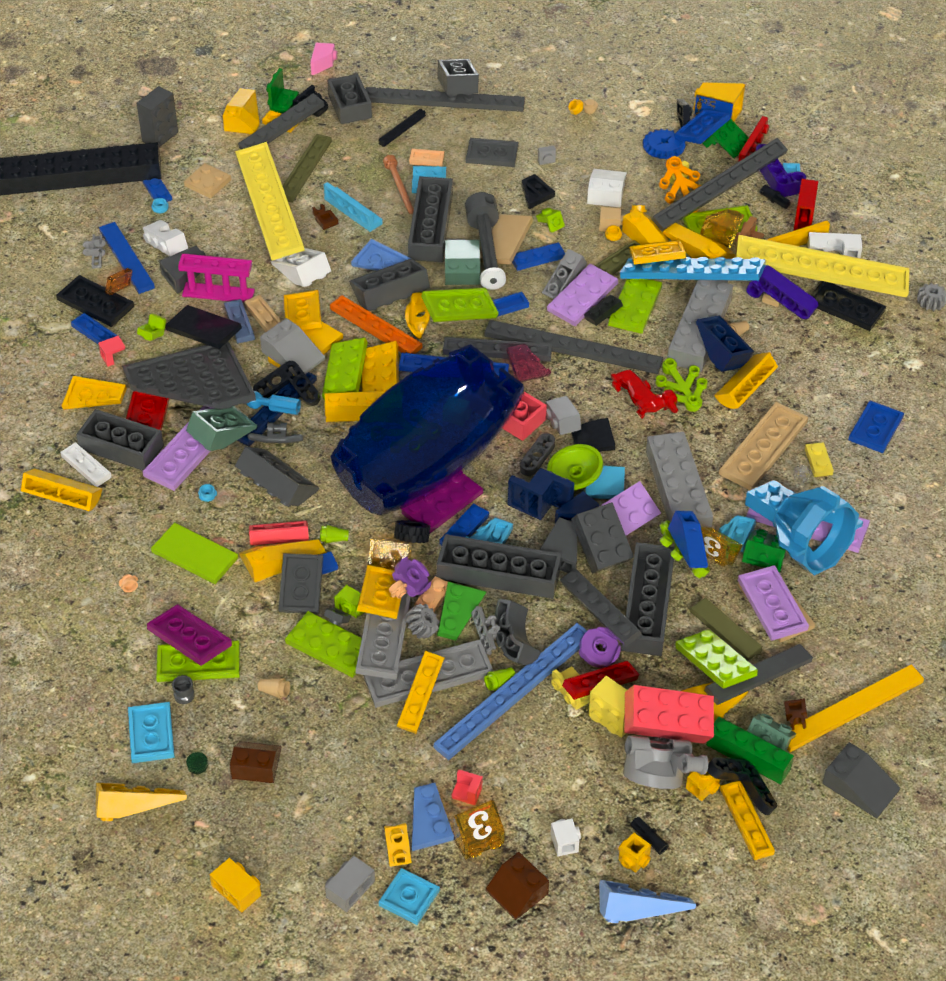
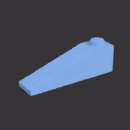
[599,880,696,923]

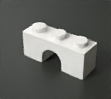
[143,220,188,256]
[807,232,862,258]

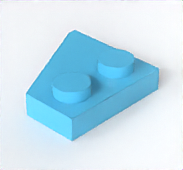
[708,515,756,552]
[465,518,513,544]

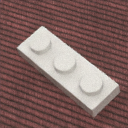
[60,442,112,487]

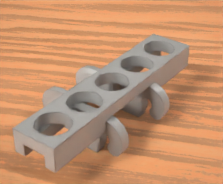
[83,234,105,269]
[471,606,500,655]

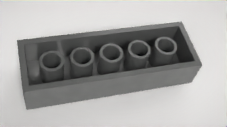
[408,176,453,262]
[436,534,562,599]
[621,542,674,656]

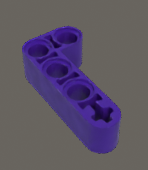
[756,144,806,197]
[746,265,818,319]

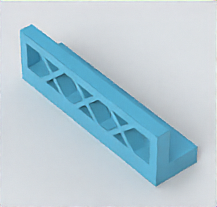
[324,182,383,232]

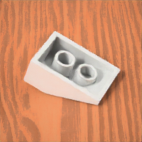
[587,169,627,208]
[271,248,331,287]

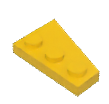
[62,376,127,410]

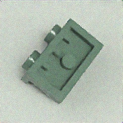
[747,714,796,751]

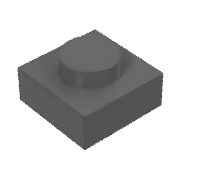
[324,607,351,625]

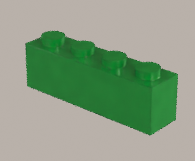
[706,717,794,785]

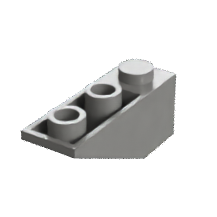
[542,249,587,299]

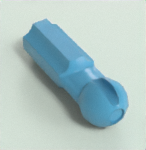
[247,391,301,415]

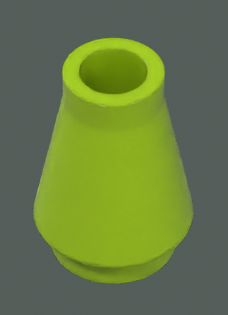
[320,524,349,544]
[484,667,516,691]

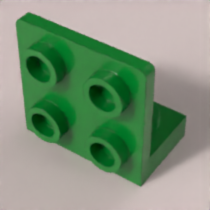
[266,68,299,114]
[702,119,749,159]
[742,529,786,572]

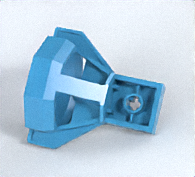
[745,480,863,576]

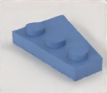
[351,239,411,271]
[412,783,454,851]

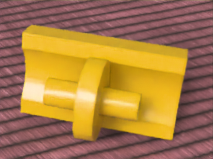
[384,823,412,867]

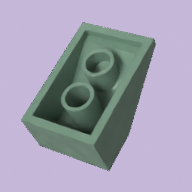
[445,240,480,285]
[186,406,257,451]

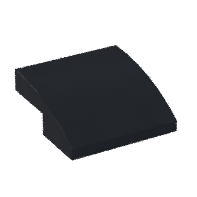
[571,418,615,452]

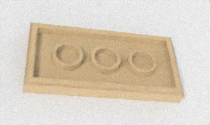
[480,214,533,264]

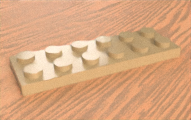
[719,402,808,490]

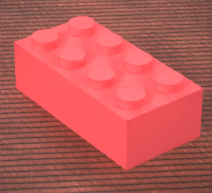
[465,371,547,441]
[624,685,714,744]

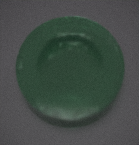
[186,752,208,774]

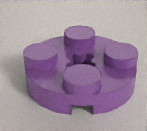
[392,557,431,597]
[579,627,621,669]

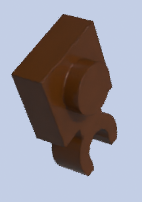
[312,204,339,230]
[784,698,808,730]

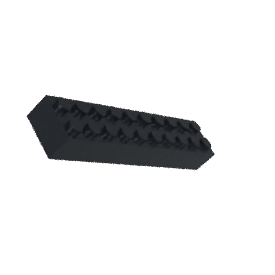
[0,142,162,196]

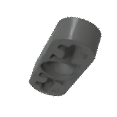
[520,433,555,476]

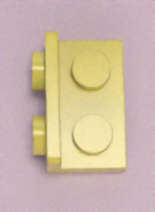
[551,666,590,710]

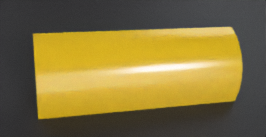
[714,352,778,409]
[21,468,103,511]

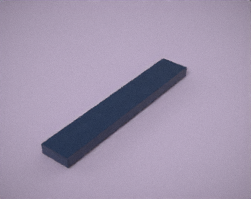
[237,372,317,447]

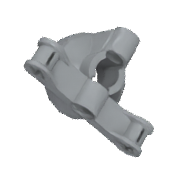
[623,736,708,789]

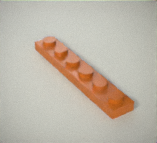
[330,295,422,354]

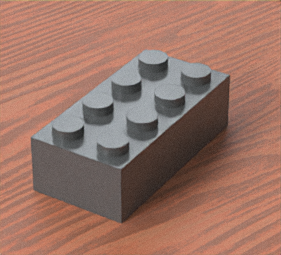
[76,409,164,470]

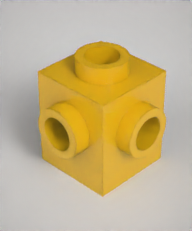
[686,771,720,801]
[618,832,651,873]

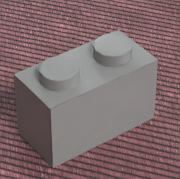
[546,396,581,435]
[325,856,375,912]

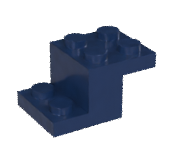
[508,468,574,520]

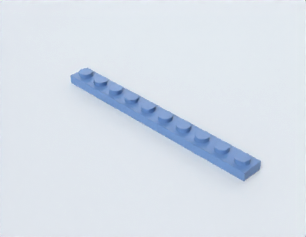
[434,623,587,760]

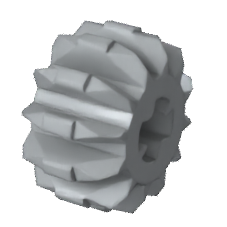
[917,283,946,312]
[405,604,440,639]

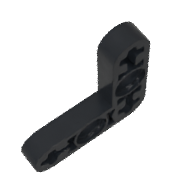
[253,361,320,406]
[707,757,777,815]

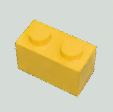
[209,857,261,913]

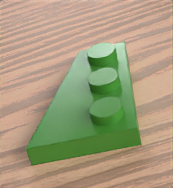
[437,582,486,641]

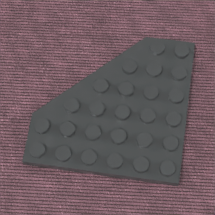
[122,341,256,409]

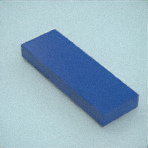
[71,313,121,345]

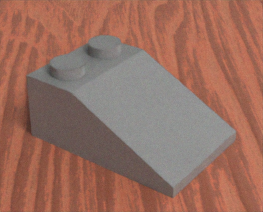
[260,318,325,376]

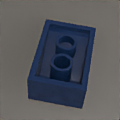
[696,315,754,372]

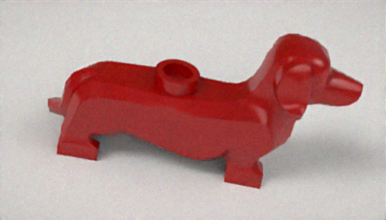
[611,370,678,419]

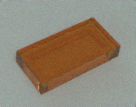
[105,268,132,295]

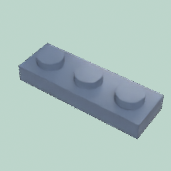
[224,299,255,344]

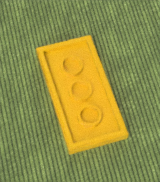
[268,322,343,376]

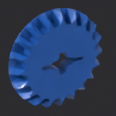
[643,129,686,159]

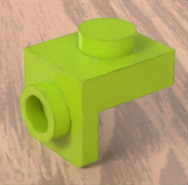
[536,208,565,232]
[137,313,166,341]

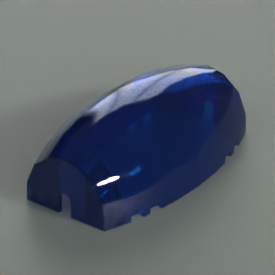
[330,344,524,515]

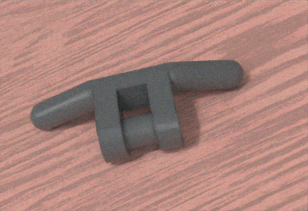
[248,422,304,443]

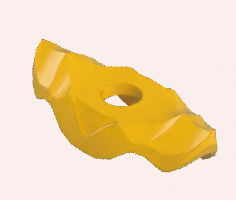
[405,292,431,340]

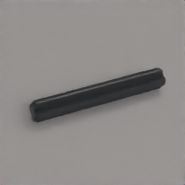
[378,109,426,147]

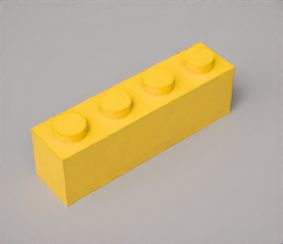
[325,391,400,422]

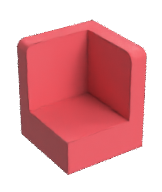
[98,335,125,367]
[452,770,483,805]

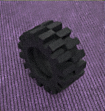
[394,520,431,543]

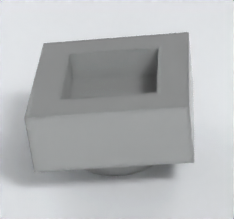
[538,146,556,165]

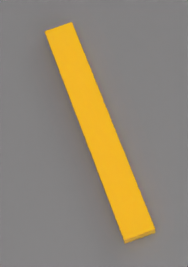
[787,664,924,752]

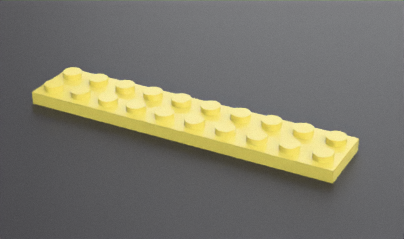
[235,142,305,260]
[735,235,909,298]

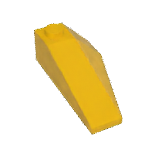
[622,209,670,245]
[239,539,327,583]

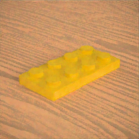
[362,341,399,392]

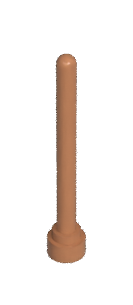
[383,155,414,214]

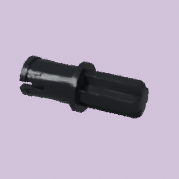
[760,185,791,209]
[630,817,669,855]

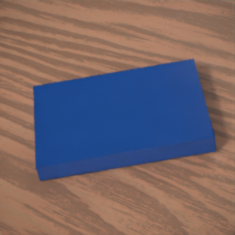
[674,109,731,144]
[848,400,904,453]

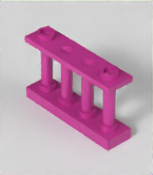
[178,254,255,303]

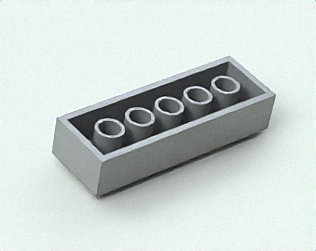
[668,280,733,372]
[646,432,713,533]

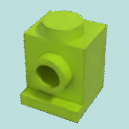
[334,585,364,618]

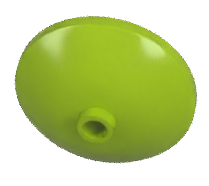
[547,444,603,490]

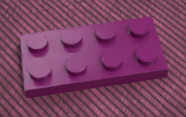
[401,468,483,533]
[147,604,232,666]

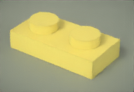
[805,442,834,477]

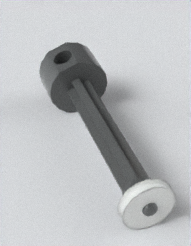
[465,192,506,290]

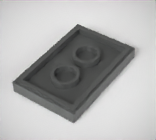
[466,138,519,167]
[278,553,323,614]

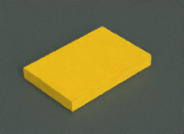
[629,240,686,265]
[284,290,322,330]
[357,565,401,619]

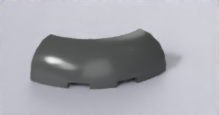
[495,599,541,665]

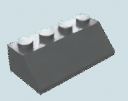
[349,258,430,311]
[235,446,319,507]

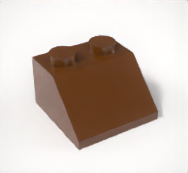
[230,741,282,783]
[486,852,549,921]

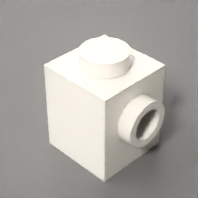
[551,819,581,857]

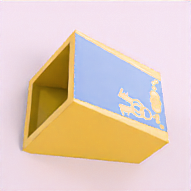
[693,82,745,122]

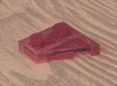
[506,344,551,383]

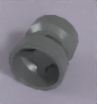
[172,675,195,704]

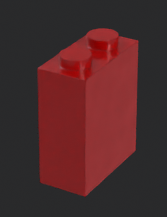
[793,179,819,231]

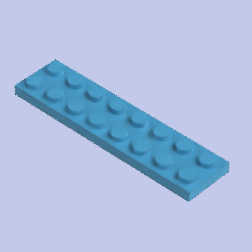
[620,257,766,281]

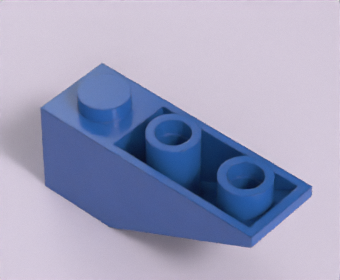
[668,511,708,568]

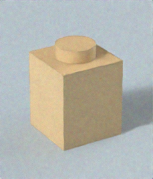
[599,207,624,231]

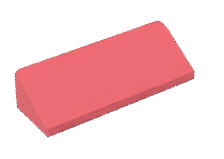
[249,521,309,546]

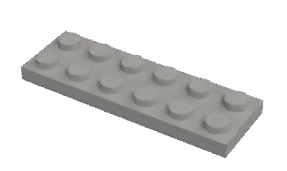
[355,592,411,680]
[363,640,493,708]

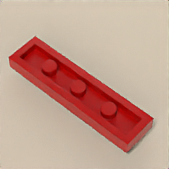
[738,116,770,162]
[562,661,640,700]

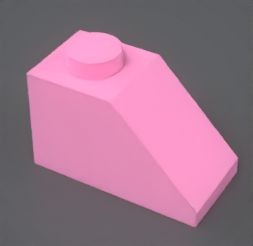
[311,42,337,75]

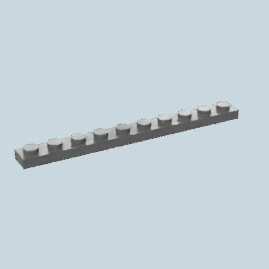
[365,87,525,112]
[651,138,788,232]
[485,320,663,374]

